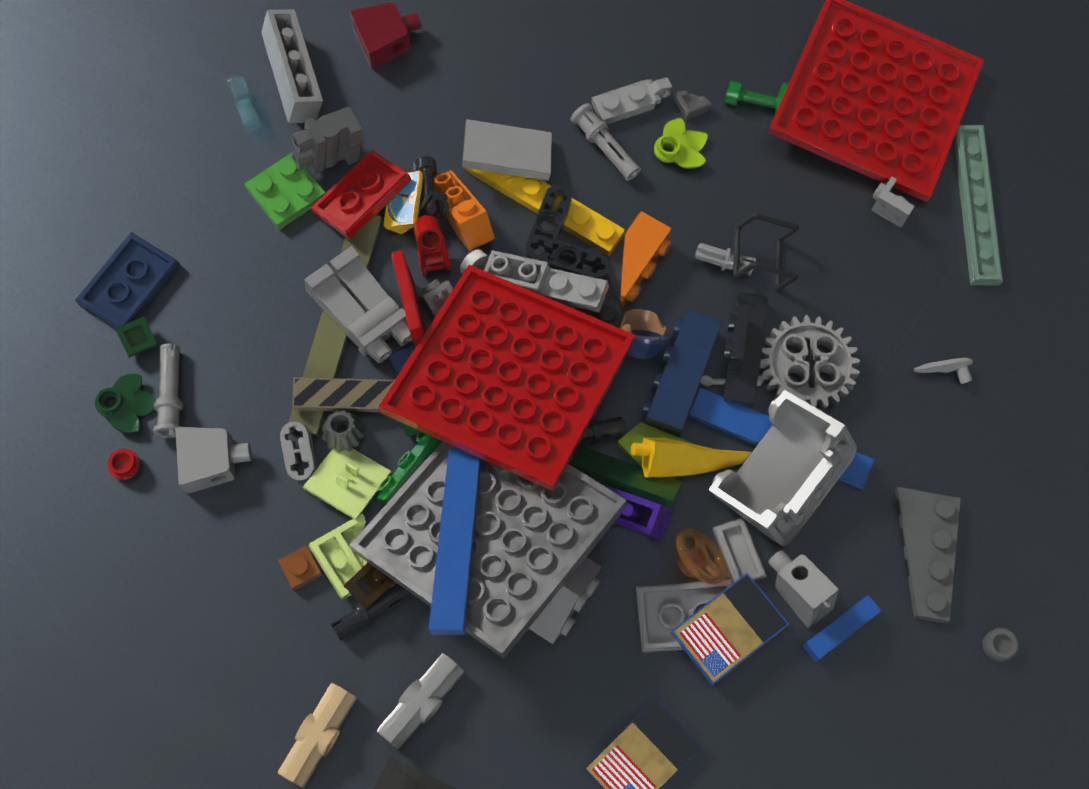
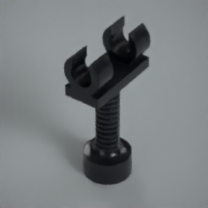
[413,156,449,236]

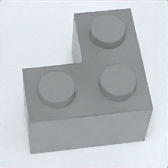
[529,557,601,644]

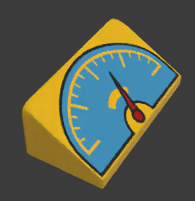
[383,171,423,234]

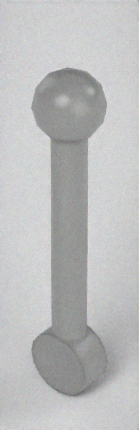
[700,374,764,389]

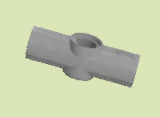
[376,653,464,751]

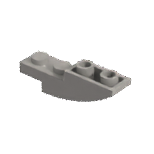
[484,250,609,313]

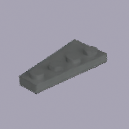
[895,487,961,624]

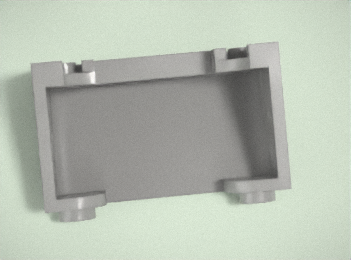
[709,390,857,546]

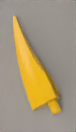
[631,438,752,478]

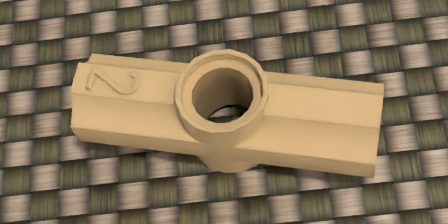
[277,683,357,788]

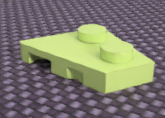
[309,513,368,600]

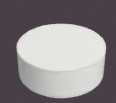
[461,249,489,273]

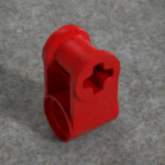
[414,215,452,276]

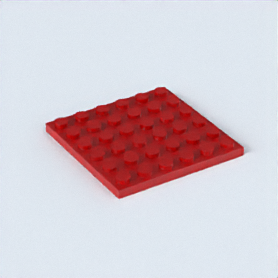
[767,0,984,202]
[379,265,635,491]

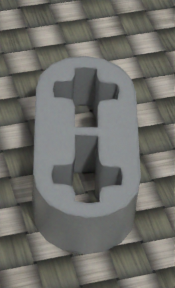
[280,422,317,481]

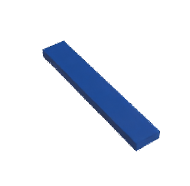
[688,388,874,490]
[428,449,482,635]

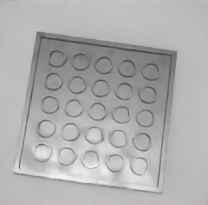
[349,441,627,659]

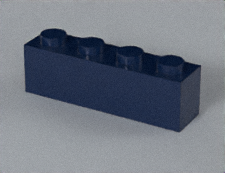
[642,309,722,438]

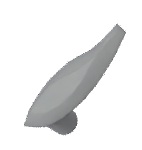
[914,357,973,384]

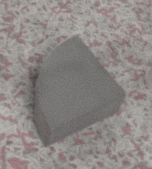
[673,91,712,120]

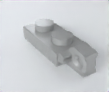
[592,77,672,124]

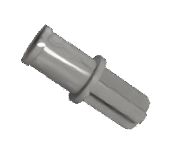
[695,243,756,277]

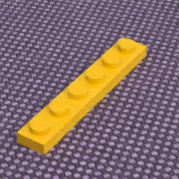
[463,168,625,257]

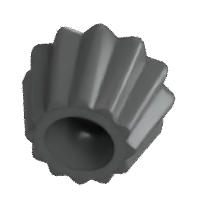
[322,410,364,452]

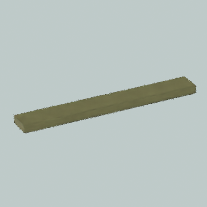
[288,215,383,438]

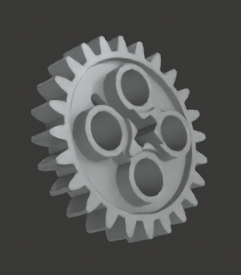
[759,315,860,411]

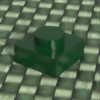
[115,317,157,358]

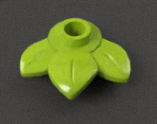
[654,118,708,169]

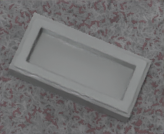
[713,518,767,583]

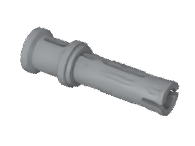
[570,103,641,181]
[153,343,183,438]

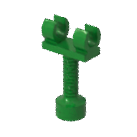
[725,80,788,116]

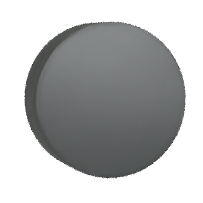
[983,628,1019,662]

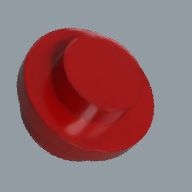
[107,449,140,480]

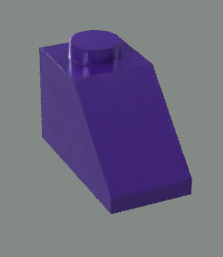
[604,485,673,541]

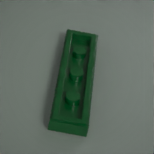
[568,445,683,509]

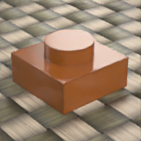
[278,545,323,591]

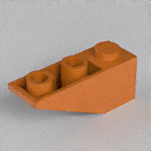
[433,170,495,251]
[619,211,672,309]

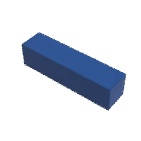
[803,595,881,663]

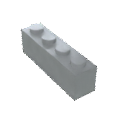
[261,9,323,124]

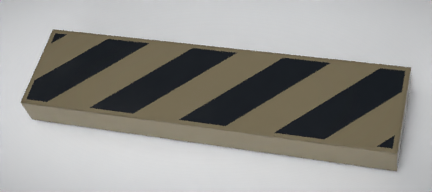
[292,377,395,412]

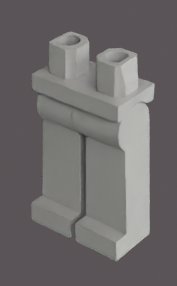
[304,246,412,363]

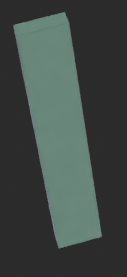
[954,125,1003,286]

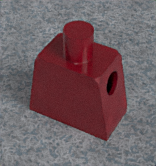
[350,3,422,69]

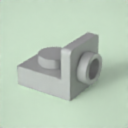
[871,176,915,228]
[418,279,453,318]

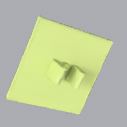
[303,448,391,520]

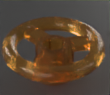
[676,528,726,584]

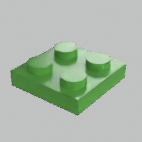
[244,152,326,230]

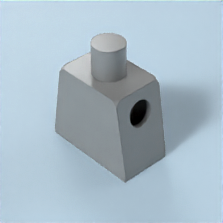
[175,427,252,494]
[768,550,839,629]

